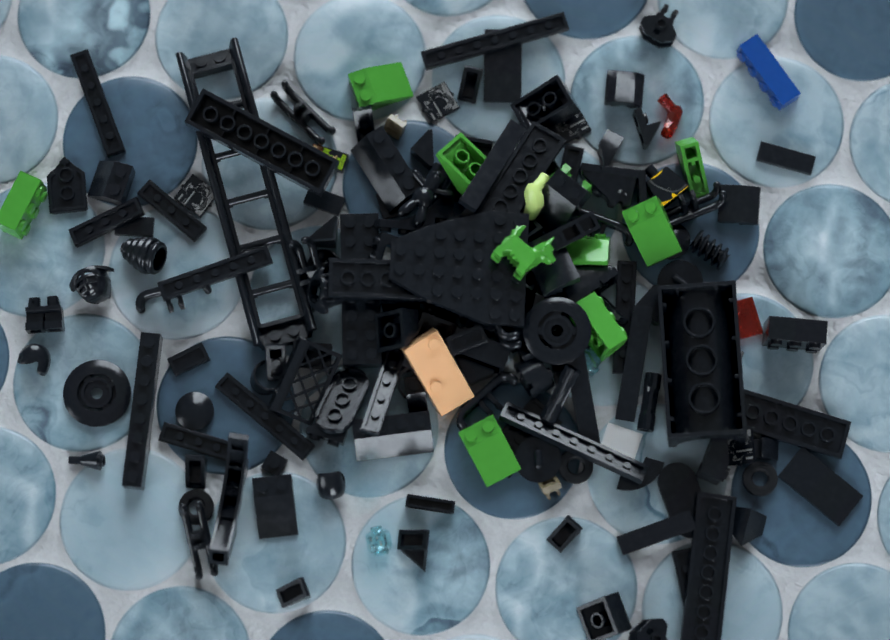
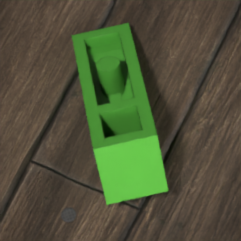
[674,137,709,198]

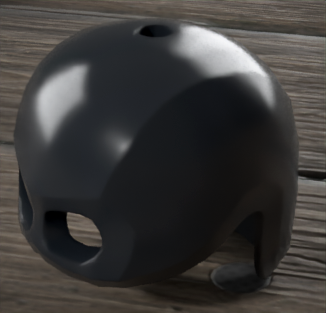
[17,343,51,376]
[316,471,346,500]

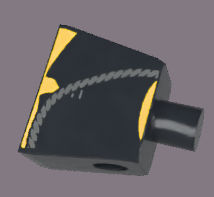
[645,164,689,209]

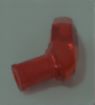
[657,93,683,139]

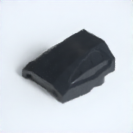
[604,70,645,109]

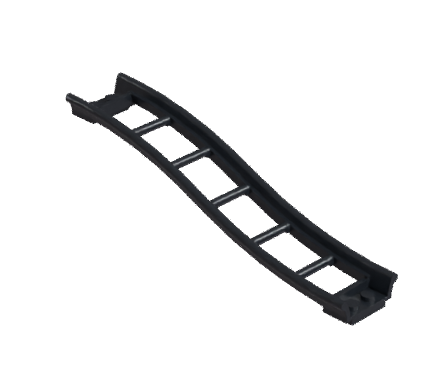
[176,38,317,351]

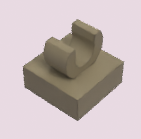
[384,114,407,140]
[538,475,562,500]

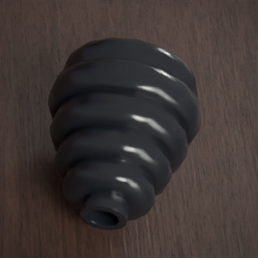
[120,237,167,275]

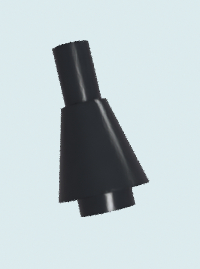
[68,451,106,470]

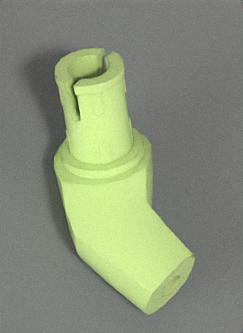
[524,172,550,220]

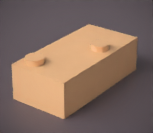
[401,327,475,416]

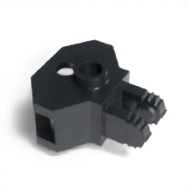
[639,4,679,48]
[628,619,668,640]

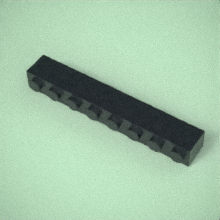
[122,332,163,490]

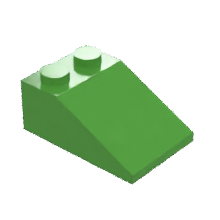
[348,62,414,111]
[436,132,486,195]
[622,196,683,267]
[458,414,521,488]

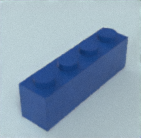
[736,34,801,111]

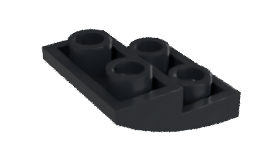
[718,185,761,225]
[531,247,580,298]

